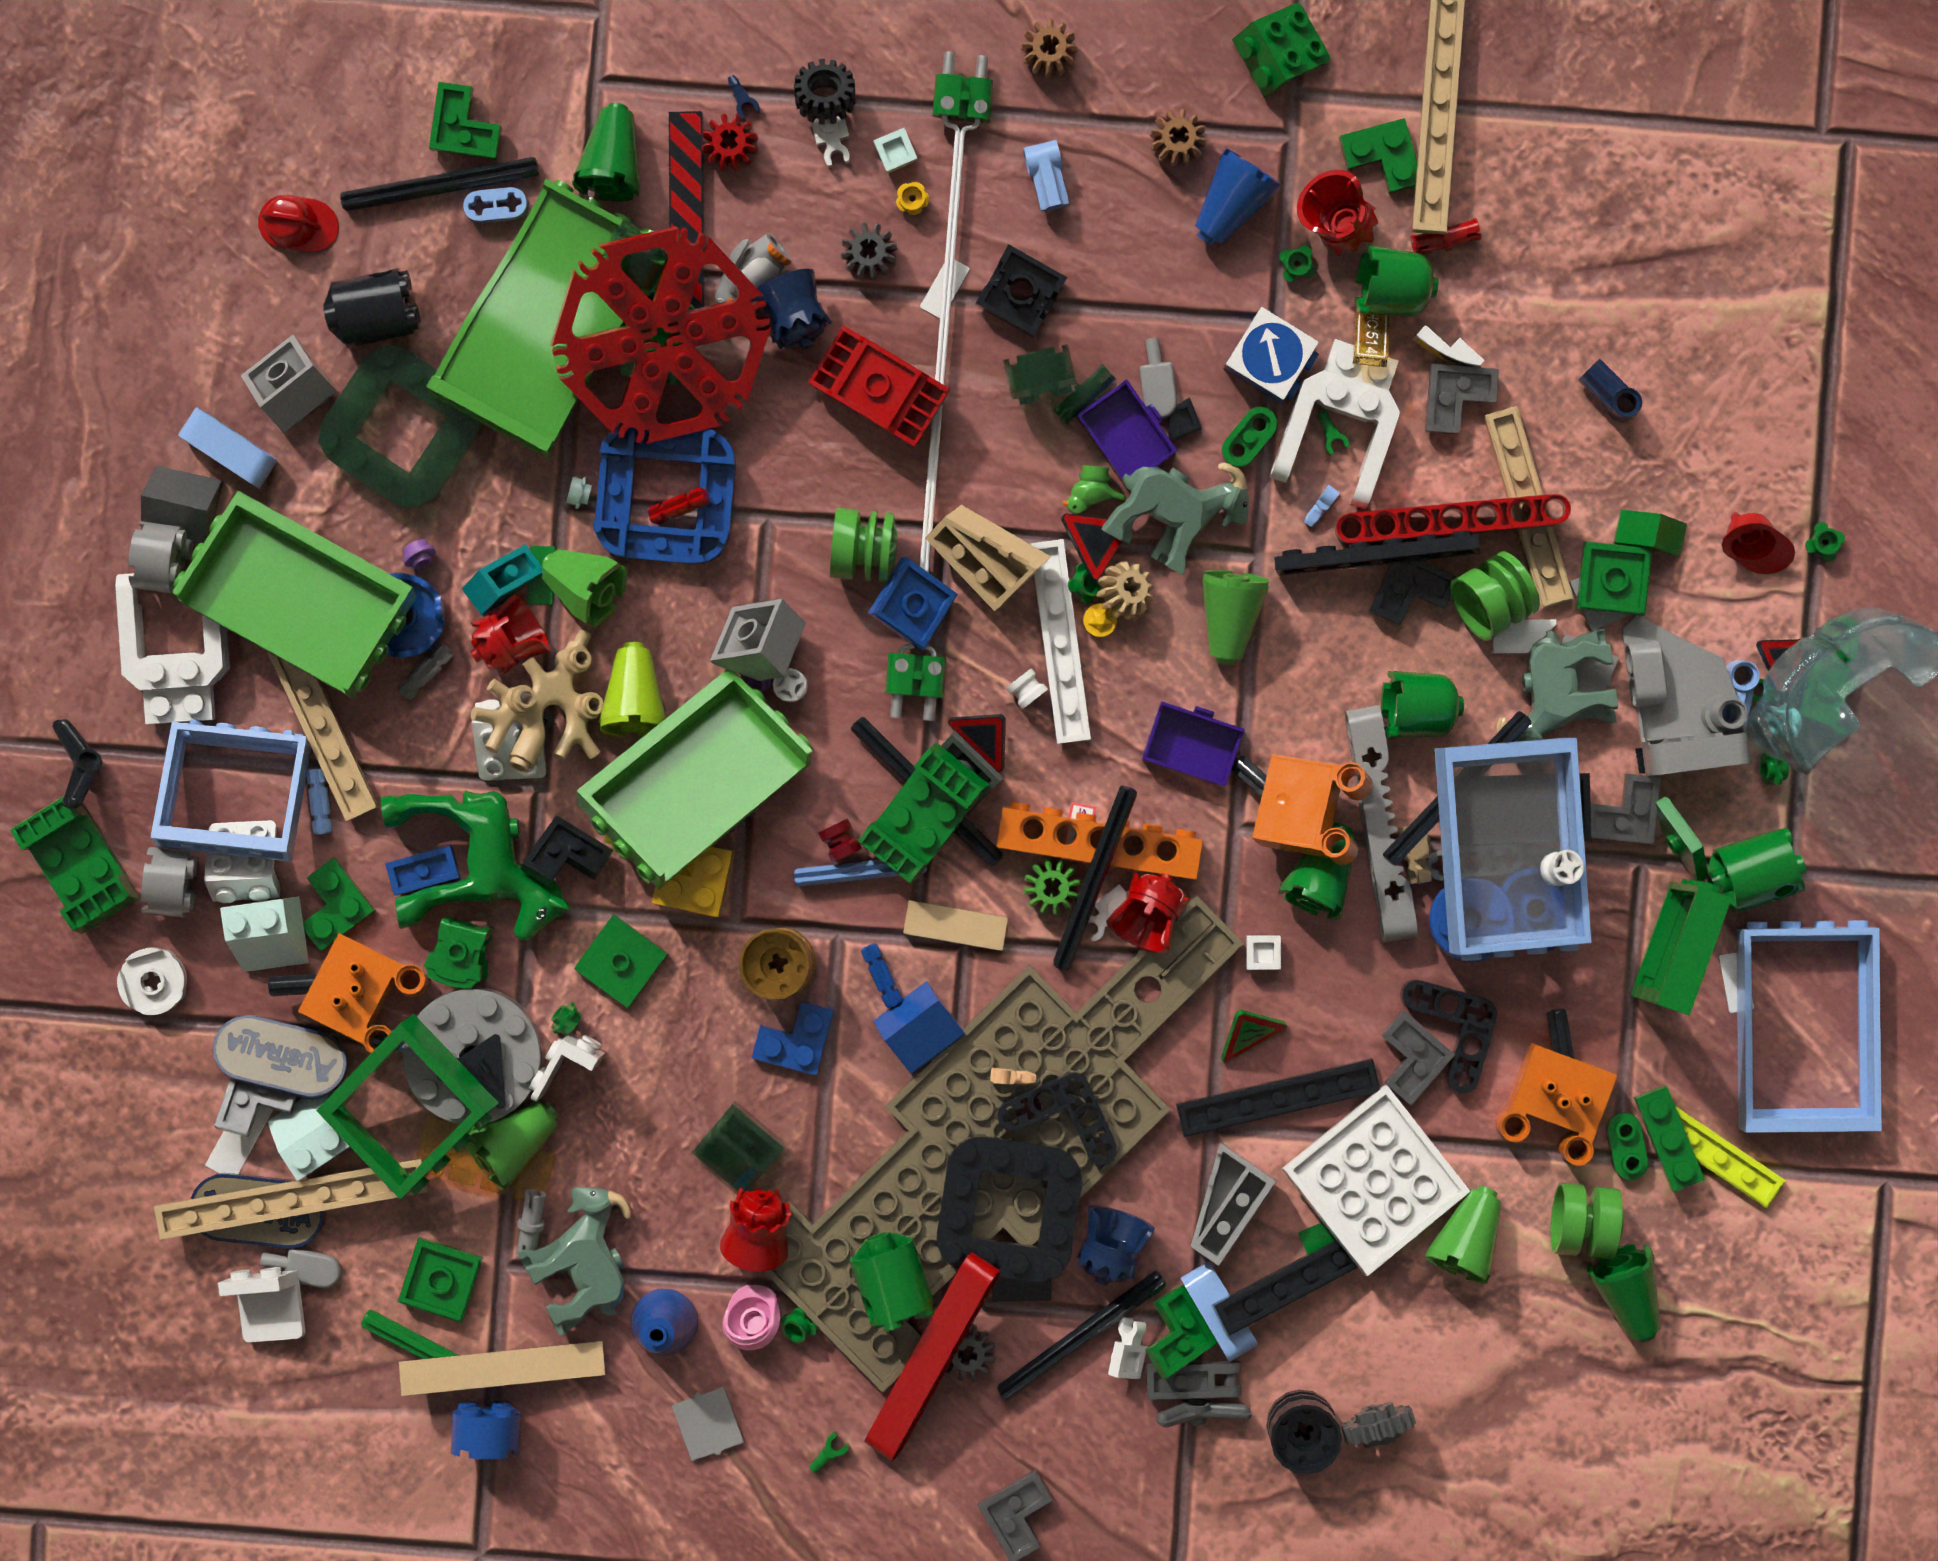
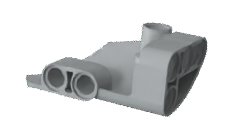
[1622,615,1751,776]

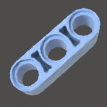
[178,407,278,489]
[1181,1261,1259,1362]

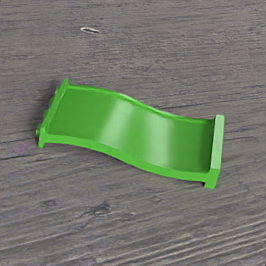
[426,178,666,459]

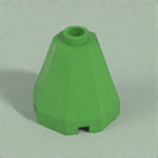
[541,549,628,628]

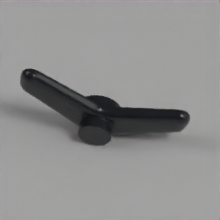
[52,719,103,808]

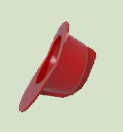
[258,195,339,252]
[1721,512,1796,574]

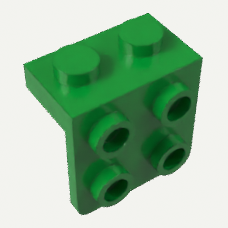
[1232,3,1330,98]

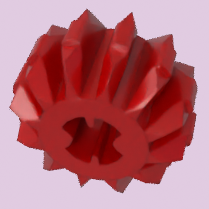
[702,114,759,172]

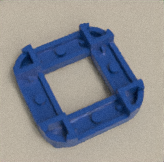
[593,427,736,564]

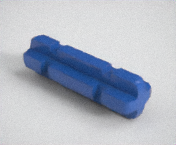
[861,943,902,1008]

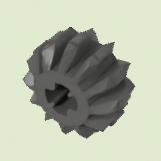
[841,222,898,281]
[946,1324,996,1381]

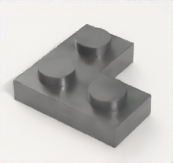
[1425,364,1499,435]
[1591,774,1661,844]
[1381,1010,1455,1105]
[214,1079,297,1137]
[978,1469,1053,1561]

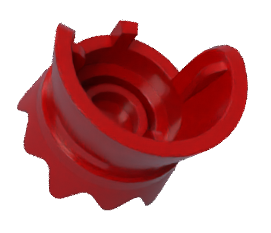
[1297,170,1378,256]
[470,593,552,675]
[1106,873,1190,954]
[720,1188,792,1272]

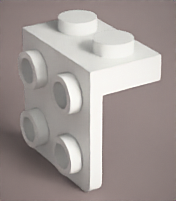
[472,700,546,780]
[204,820,281,903]
[529,1033,606,1102]
[218,1267,306,1342]

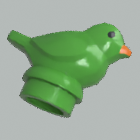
[1062,465,1126,515]

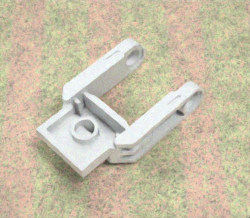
[1270,339,1400,510]
[115,573,230,724]

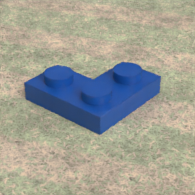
[752,1001,834,1075]

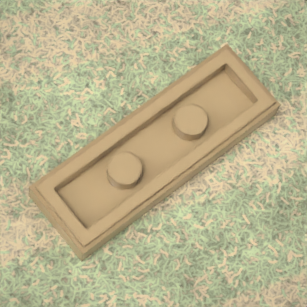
[903,900,1008,951]

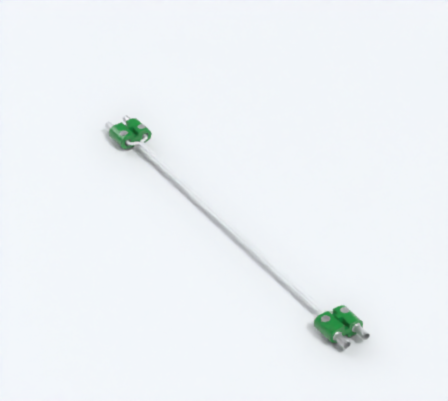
[885,52,993,721]

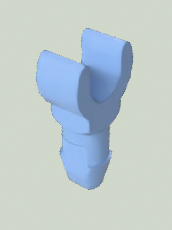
[1304,485,1340,527]

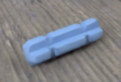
[306,768,332,835]

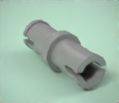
[515,1189,547,1258]

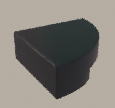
[1168,397,1202,441]

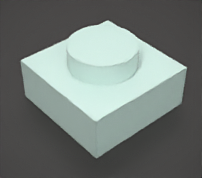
[873,128,918,174]

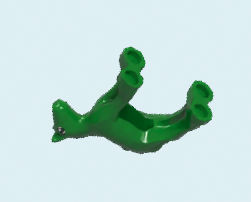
[381,790,571,942]

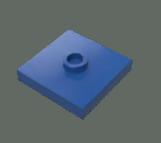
[867,557,958,651]

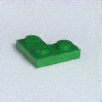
[429,82,502,160]
[1339,118,1417,194]
[303,857,376,952]
[1145,1284,1218,1379]

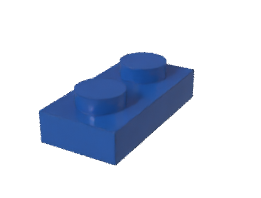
[385,845,461,896]

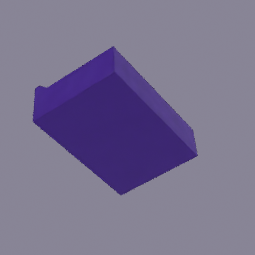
[1076,379,1177,487]
[1141,701,1245,787]

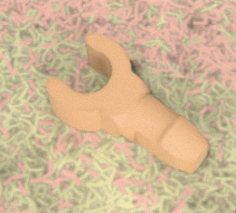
[990,1068,1036,1086]

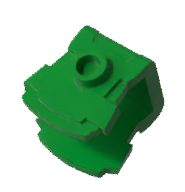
[423,915,494,988]

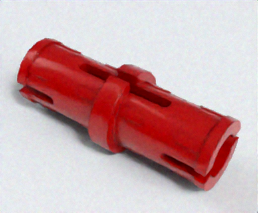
[1410,218,1482,254]

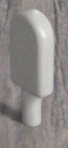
[1139,338,1177,419]
[260,1248,341,1288]

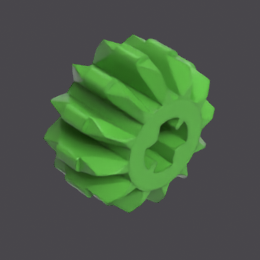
[1023,858,1080,915]

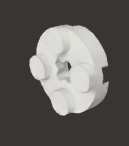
[117,947,187,1015]

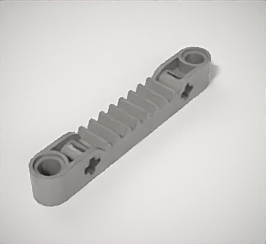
[1345,705,1418,943]

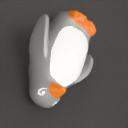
[715,232,792,304]

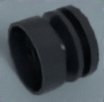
[1266,1389,1342,1475]

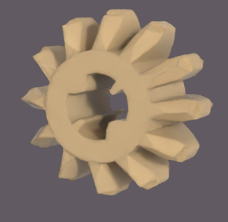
[1096,561,1155,620]

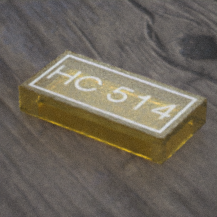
[1352,310,1390,368]

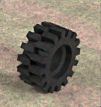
[794,59,856,125]

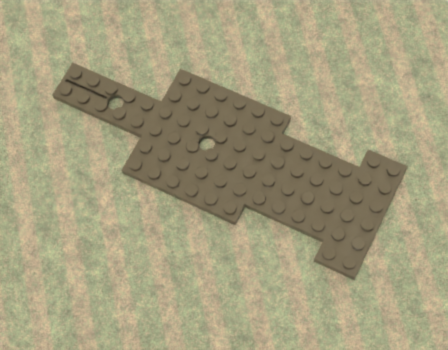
[764,895,1244,1393]

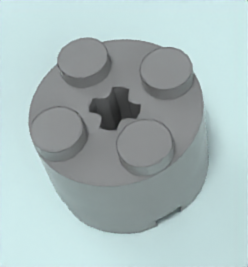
[128,521,193,594]
[141,847,199,918]

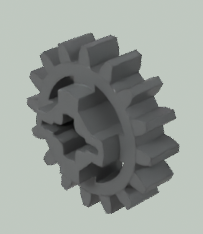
[1341,1402,1416,1448]

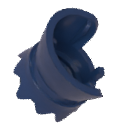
[751,269,832,350]
[1077,1205,1155,1286]

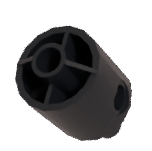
[323,268,421,348]

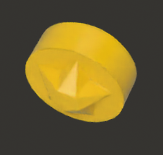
[1083,603,1117,637]

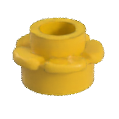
[896,182,929,215]

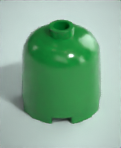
[1355,245,1439,317]
[1381,671,1464,738]

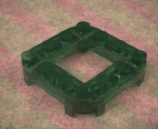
[318,345,484,508]

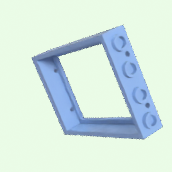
[1736,920,1882,1133]

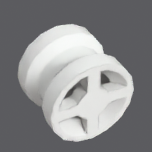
[773,668,808,702]
[1006,668,1048,709]
[1540,850,1584,886]

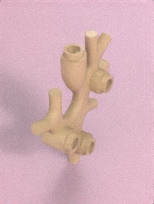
[471,630,604,773]

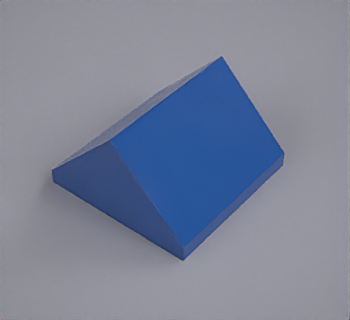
[873,981,966,1075]

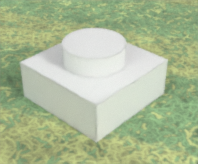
[1246,935,1281,970]

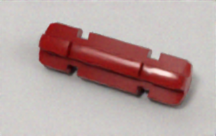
[648,487,710,525]

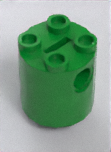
[1707,827,1807,913]
[849,1232,934,1331]

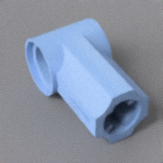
[1023,140,1069,212]
[1722,660,1760,726]

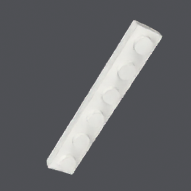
[1030,539,1091,744]

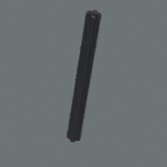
[340,157,539,211]
[1383,711,1531,866]
[850,717,1003,867]
[1053,785,1137,971]
[997,1271,1166,1401]

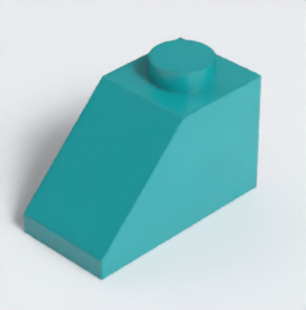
[462,544,543,616]

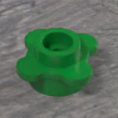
[1279,245,1316,282]
[1805,522,1845,562]
[1068,563,1102,603]
[1759,752,1789,786]
[551,1002,582,1036]
[781,1308,818,1343]

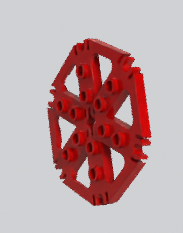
[551,226,771,444]

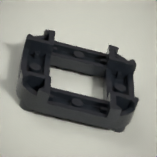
[937,1134,1082,1282]

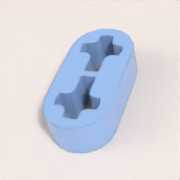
[463,187,529,224]

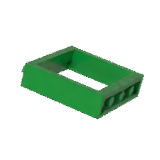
[1630,878,1732,1016]
[316,1014,499,1199]

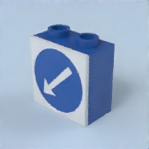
[1223,307,1319,403]

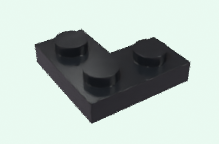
[1369,560,1457,625]
[520,815,613,887]

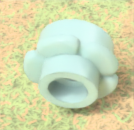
[566,477,592,509]

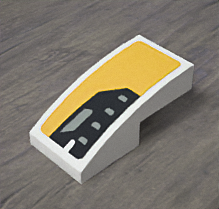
[1413,325,1485,367]

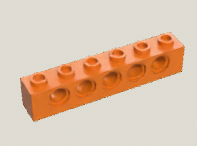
[996,801,1203,880]

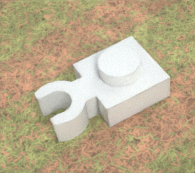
[811,116,850,168]
[1088,884,1127,942]

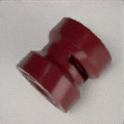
[818,818,863,863]

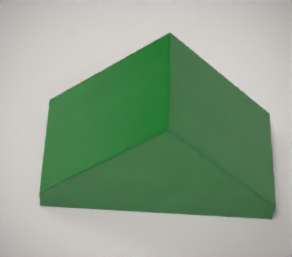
[1613,509,1687,557]

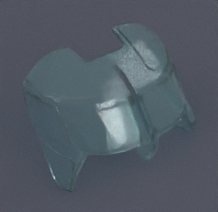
[1746,608,1938,775]

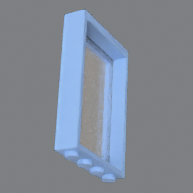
[1434,738,1591,961]

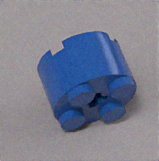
[451,1401,521,1459]

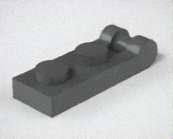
[1146,1360,1241,1400]

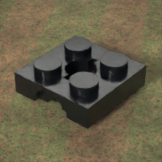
[975,244,1067,338]

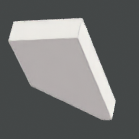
[1492,619,1556,654]

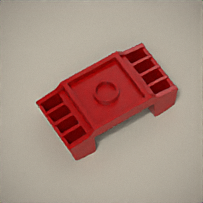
[808,325,951,448]

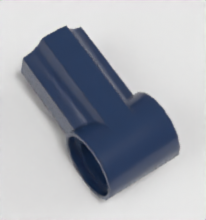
[1578,359,1643,423]

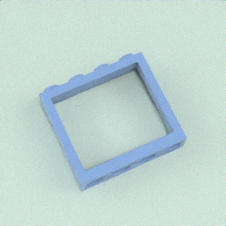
[150,719,311,862]

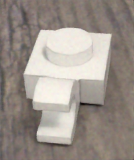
[1108,1317,1147,1379]

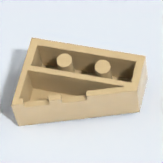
[925,505,1051,611]

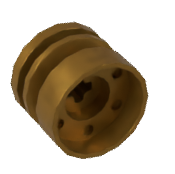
[739,928,817,1000]

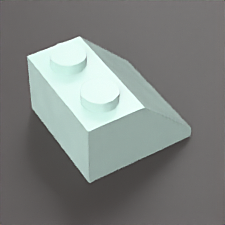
[220,896,309,972]
[267,1093,350,1181]

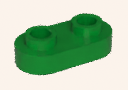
[1221,407,1277,468]
[1606,1112,1648,1180]

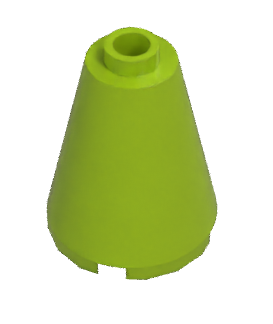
[599,642,666,737]

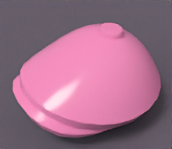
[722,1285,780,1350]

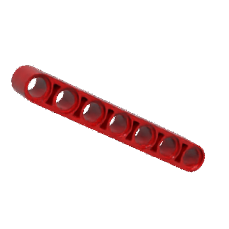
[1335,494,1571,545]
[864,1252,1001,1461]

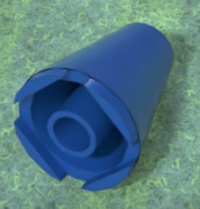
[1195,147,1282,246]
[631,1289,698,1356]

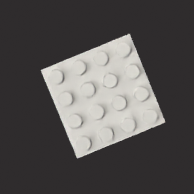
[1281,1085,1470,1276]

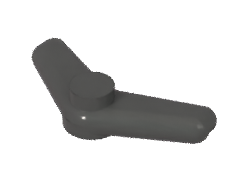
[1156,1398,1252,1428]

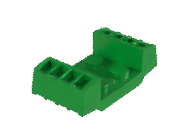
[858,743,990,884]
[10,795,139,934]

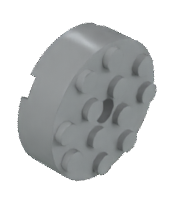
[403,987,542,1124]

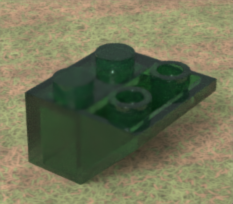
[692,1101,786,1192]

